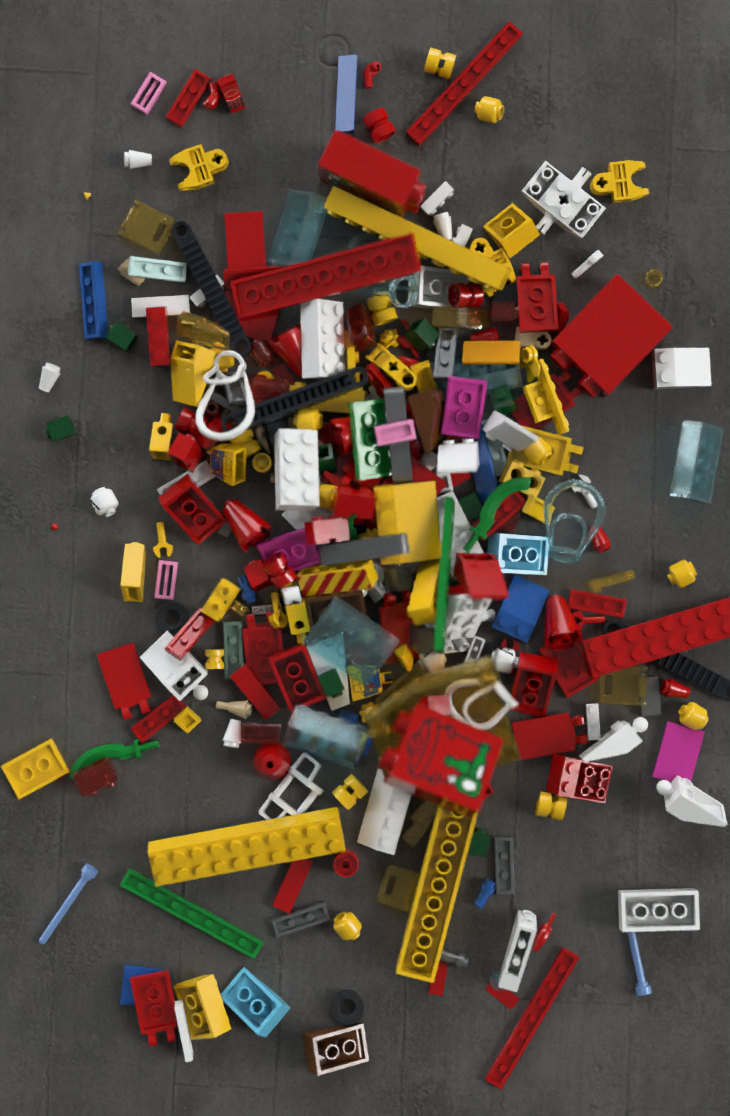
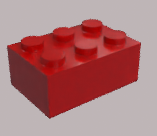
[268,643,326,713]

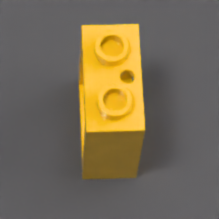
[201,578,241,621]

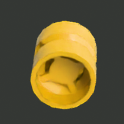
[424,48,456,79]
[366,292,398,326]
[229,429,262,458]
[332,773,368,810]
[535,791,567,821]

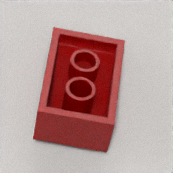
[158,473,227,545]
[509,652,558,716]

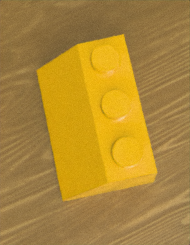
[173,974,231,1040]

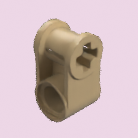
[514,327,551,350]

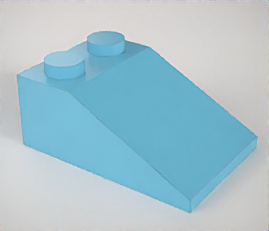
[487,533,550,575]
[220,967,291,1037]

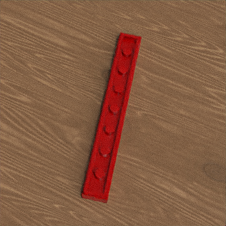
[406,21,523,147]
[484,946,580,1090]

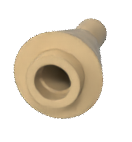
[216,700,252,719]

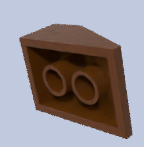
[408,387,445,453]
[305,590,369,637]
[303,1023,369,1076]

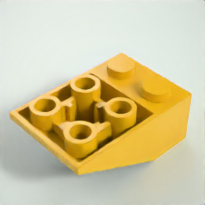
[170,340,217,407]

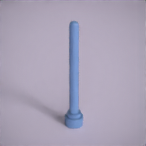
[39,863,98,944]
[627,932,652,996]

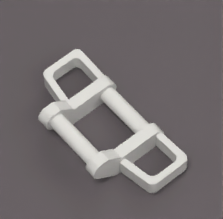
[259,753,324,820]

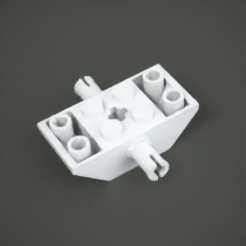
[521,161,606,239]
[425,594,495,654]

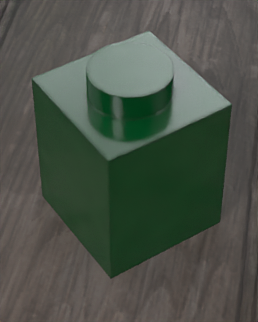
[404,318,439,351]
[106,322,138,352]
[489,384,518,415]
[45,415,77,442]
[318,443,338,475]
[458,492,482,523]
[318,667,345,699]
[467,827,491,858]

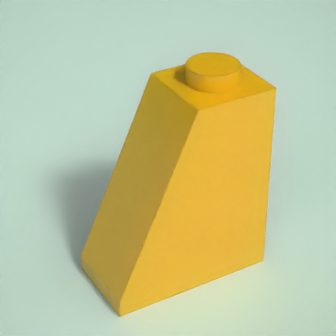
[121,542,146,602]

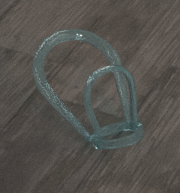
[348,233,419,308]
[544,480,605,563]

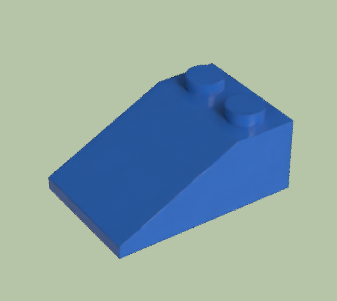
[491,574,549,643]

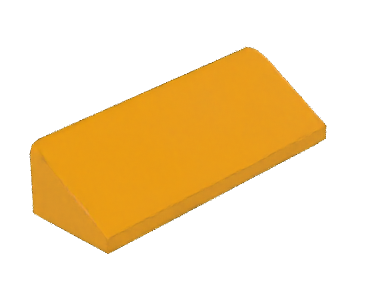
[462,341,522,364]

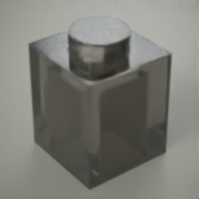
[384,563,413,592]
[410,624,435,654]

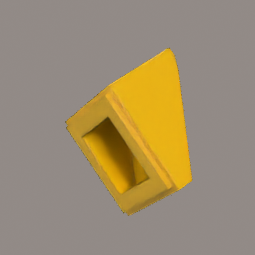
[394,644,414,671]

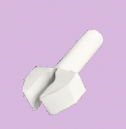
[571,250,603,279]
[571,475,598,509]

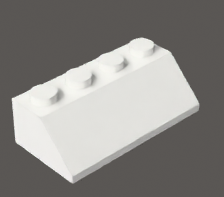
[357,768,411,855]

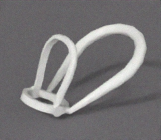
[195,350,255,441]
[444,678,517,730]

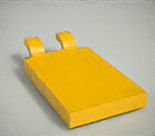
[507,425,584,475]

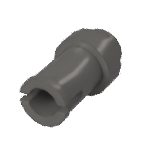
[439,949,469,969]

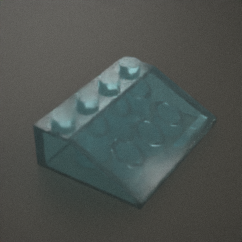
[302,595,399,686]
[283,705,370,770]

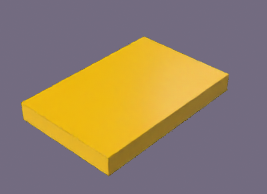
[1,738,70,800]

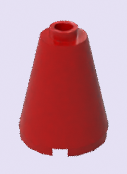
[268,323,302,377]
[328,416,353,456]
[222,499,273,552]
[544,595,583,651]
[253,742,291,780]

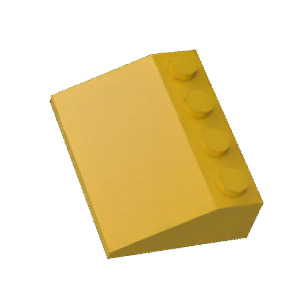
[374,481,441,565]

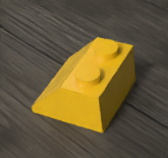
[483,203,540,258]

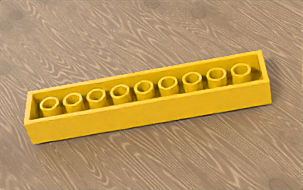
[324,186,512,292]
[396,805,478,983]
[148,807,346,886]

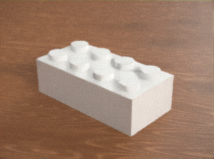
[300,299,345,380]
[274,429,319,511]
[437,490,484,577]
[618,888,700,932]

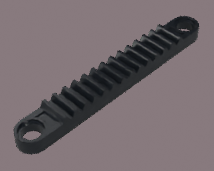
[172,221,251,358]
[221,367,369,432]
[603,620,730,701]

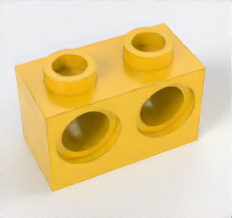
[497,460,546,497]

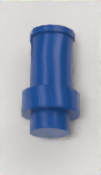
[237,575,258,604]
[472,878,495,908]

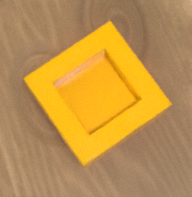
[174,706,201,734]

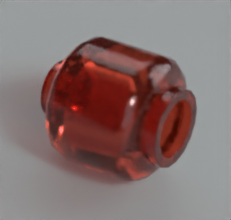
[248,339,276,368]

